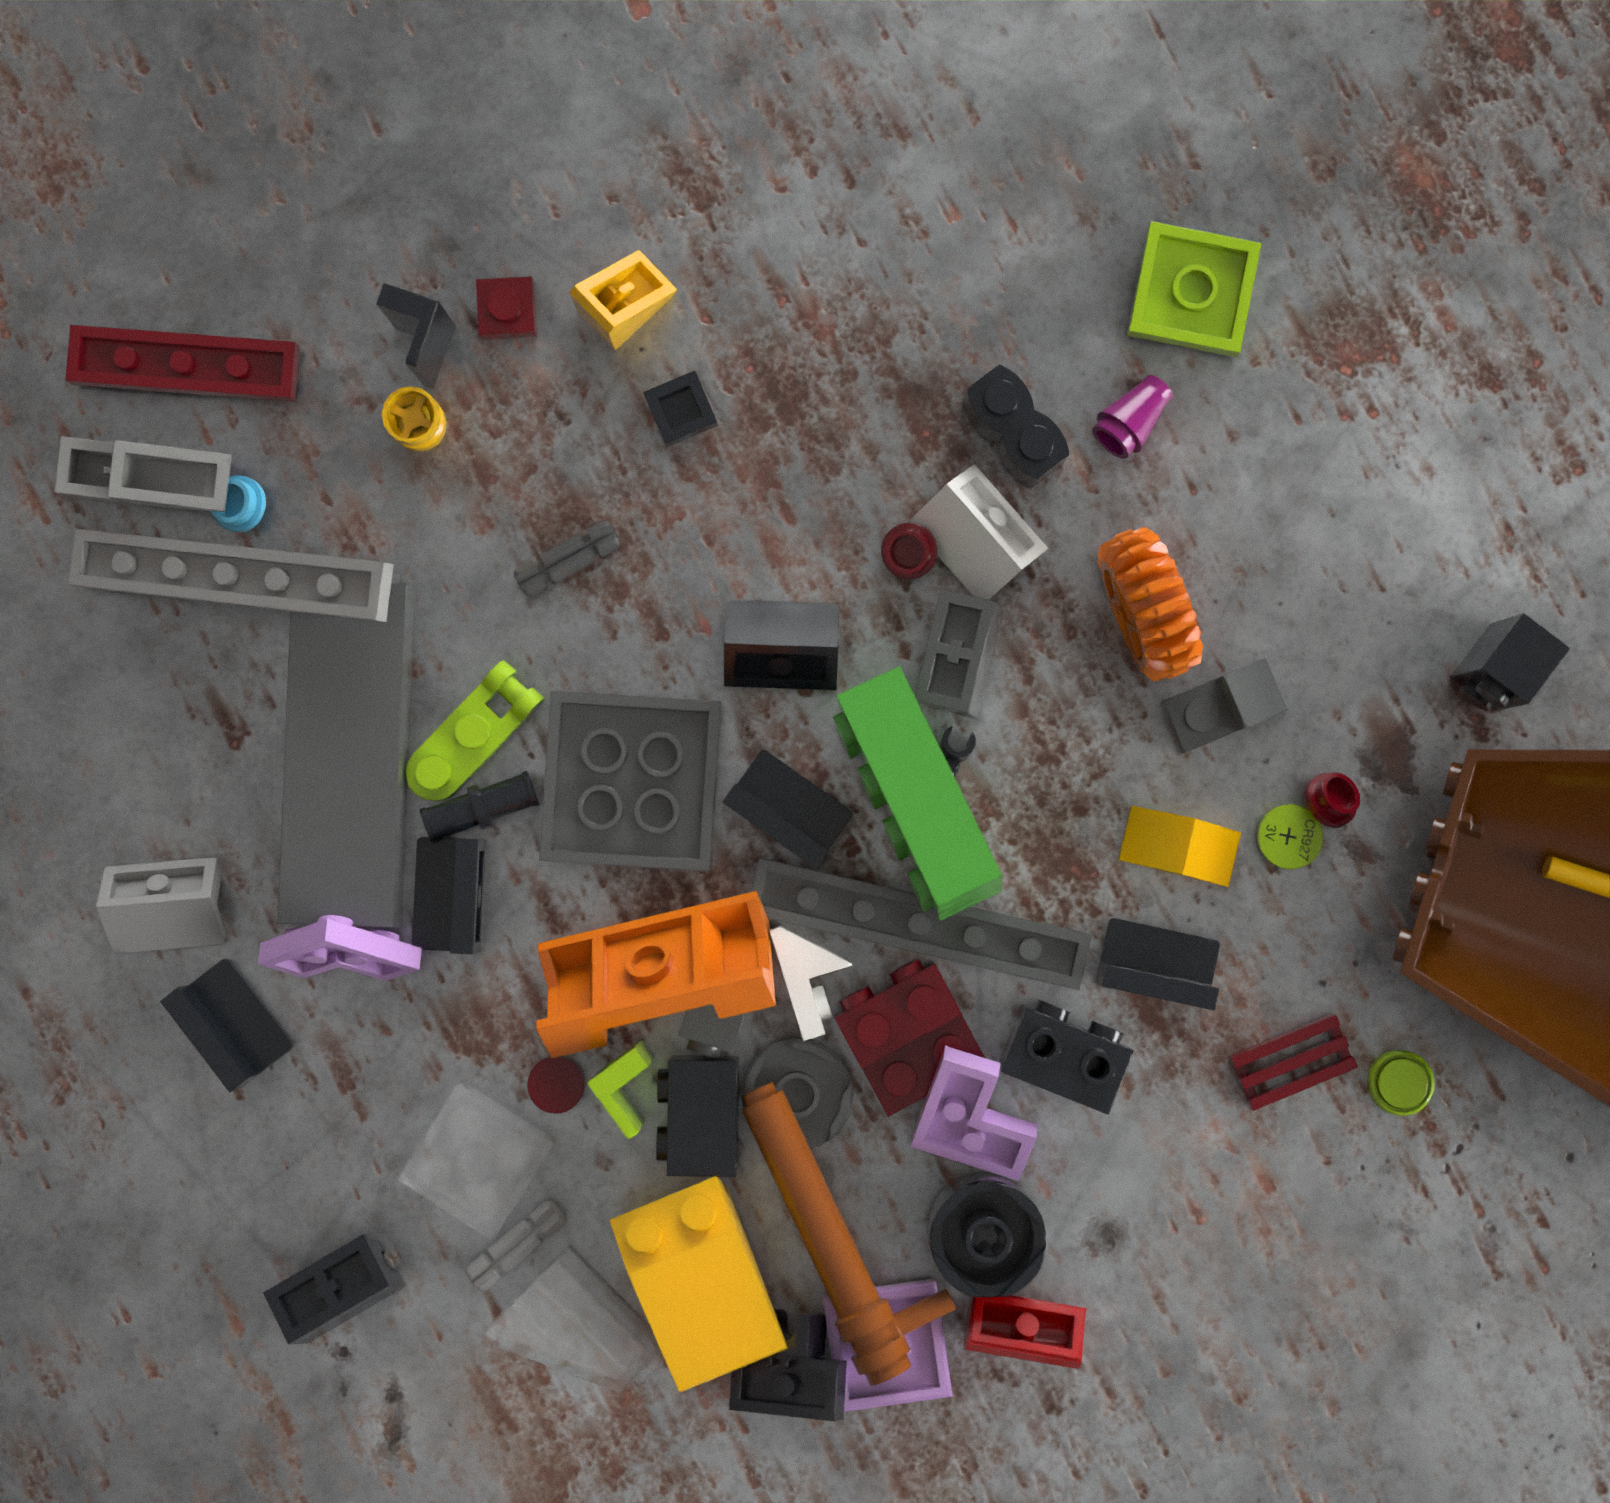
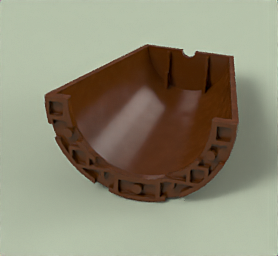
[1392,749,1610,1107]

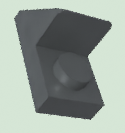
[1161,658,1288,753]

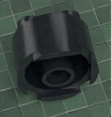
[926,1171,1046,1298]

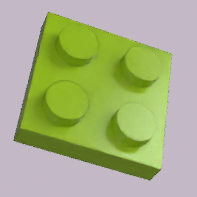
[1126,221,1262,357]

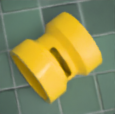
[382,386,447,452]

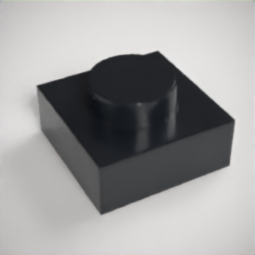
[643,370,718,448]

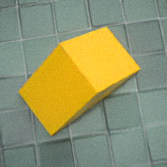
[569,250,677,351]
[1117,805,1241,887]

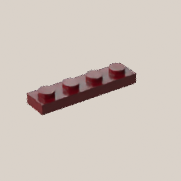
[65,325,300,402]

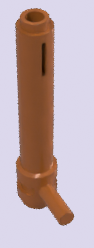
[741,1082,956,1386]

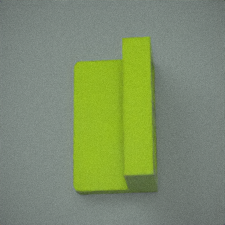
[587,1039,656,1140]

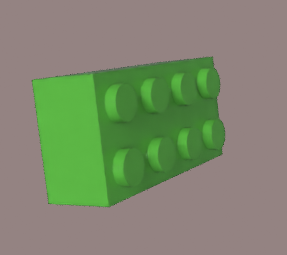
[833,666,1002,921]

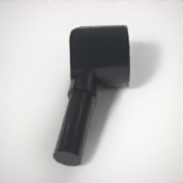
[939,726,976,777]

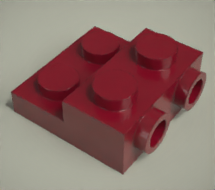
[834,958,985,1117]

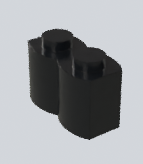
[963,364,1069,489]

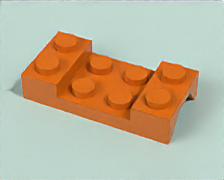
[536,891,776,1058]

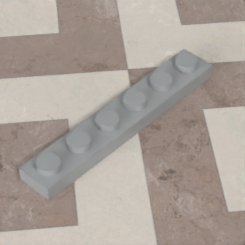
[68,529,394,622]

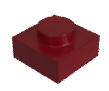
[476,276,537,340]

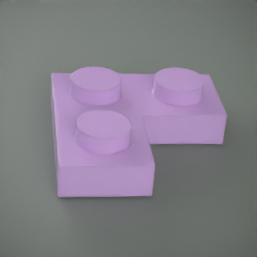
[258,915,422,981]
[910,1046,1038,1181]

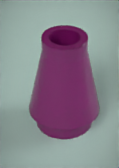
[1092,375,1173,459]

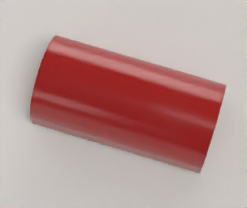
[963,1295,1086,1369]

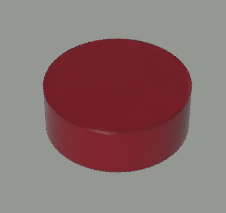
[527,1056,586,1114]

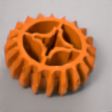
[1098,527,1203,682]

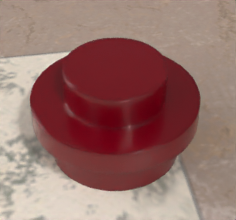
[881,522,938,579]
[1304,772,1360,828]

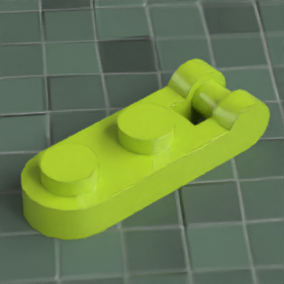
[406,660,545,801]

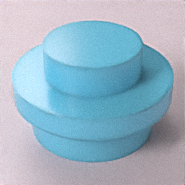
[211,475,266,532]

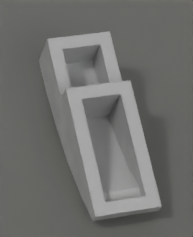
[54,436,232,512]

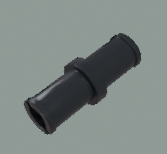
[420,771,540,843]

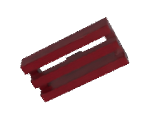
[1228,1013,1358,1111]

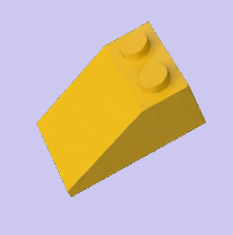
[609,1176,788,1392]

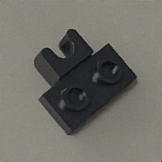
[729,1309,847,1422]

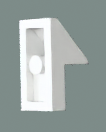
[770,925,852,1041]

